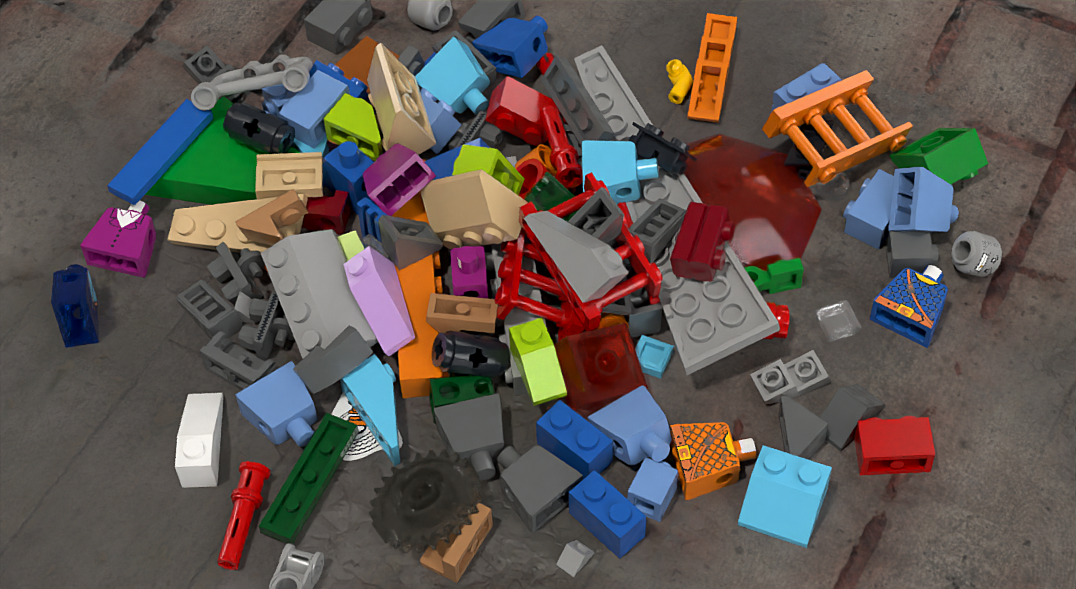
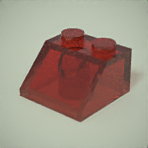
[554,323,648,412]

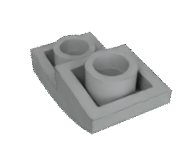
[750,350,830,404]

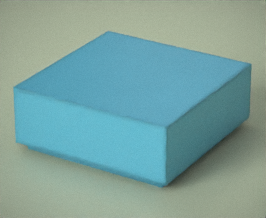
[629,335,674,379]

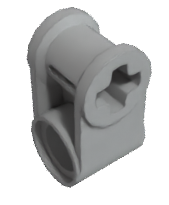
[269,543,325,589]

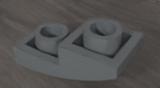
[182,45,244,102]
[293,325,373,394]

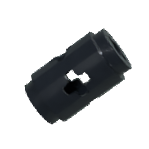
[223,103,295,154]
[432,330,509,379]

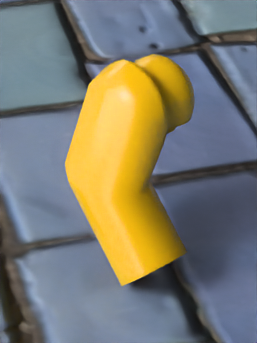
[666,59,693,104]

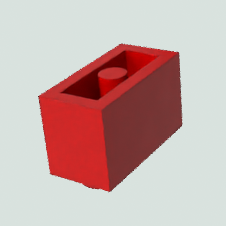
[485,76,560,147]
[854,416,935,476]

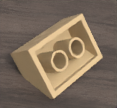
[367,43,436,155]
[420,169,528,249]

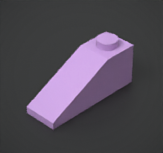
[343,246,415,356]

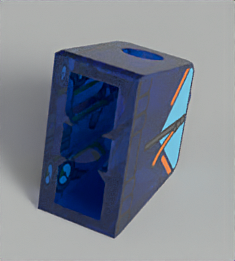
[51,264,99,348]

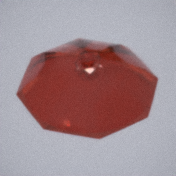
[684,133,822,282]

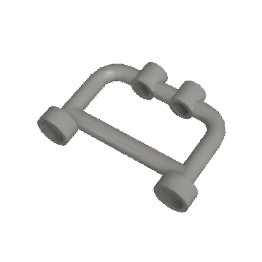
[191,55,313,110]

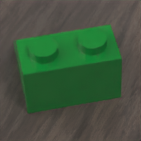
[890,128,989,187]

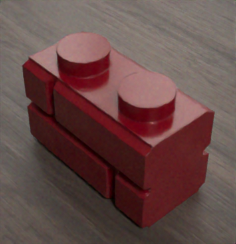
[670,202,735,282]

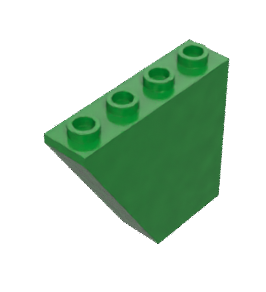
[145,96,300,205]

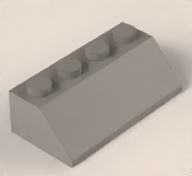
[261,229,378,359]

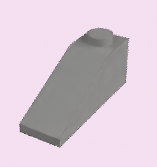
[524,211,628,303]

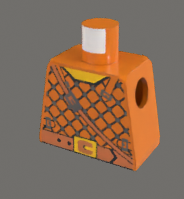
[669,422,756,500]

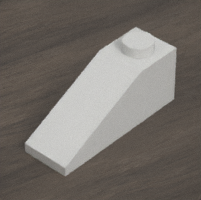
[175,393,224,488]

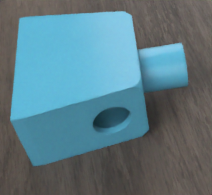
[415,36,490,115]
[582,140,659,204]

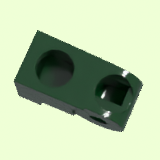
[429,375,495,424]

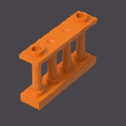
[762,70,913,187]

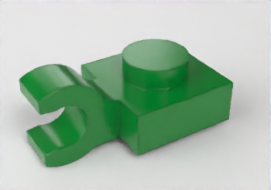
[744,258,804,294]

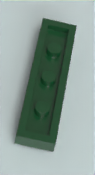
[259,413,359,544]

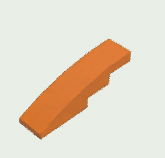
[687,13,738,123]

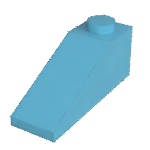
[340,354,401,466]

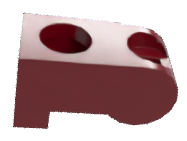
[301,190,352,235]

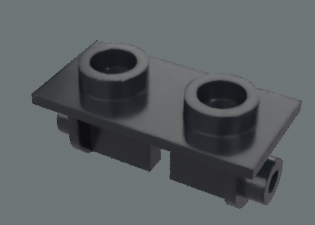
[784,120,834,180]
[628,122,697,175]

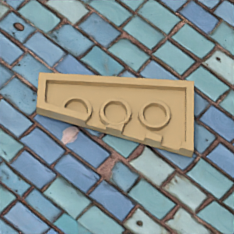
[168,194,308,253]

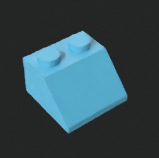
[738,445,832,548]

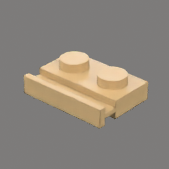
[255,152,323,199]

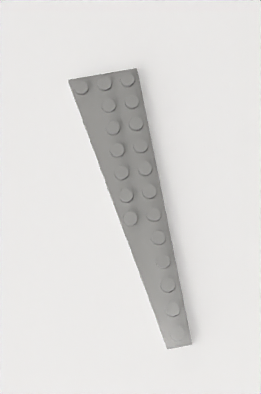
[574,45,780,376]

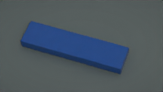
[107,99,213,205]

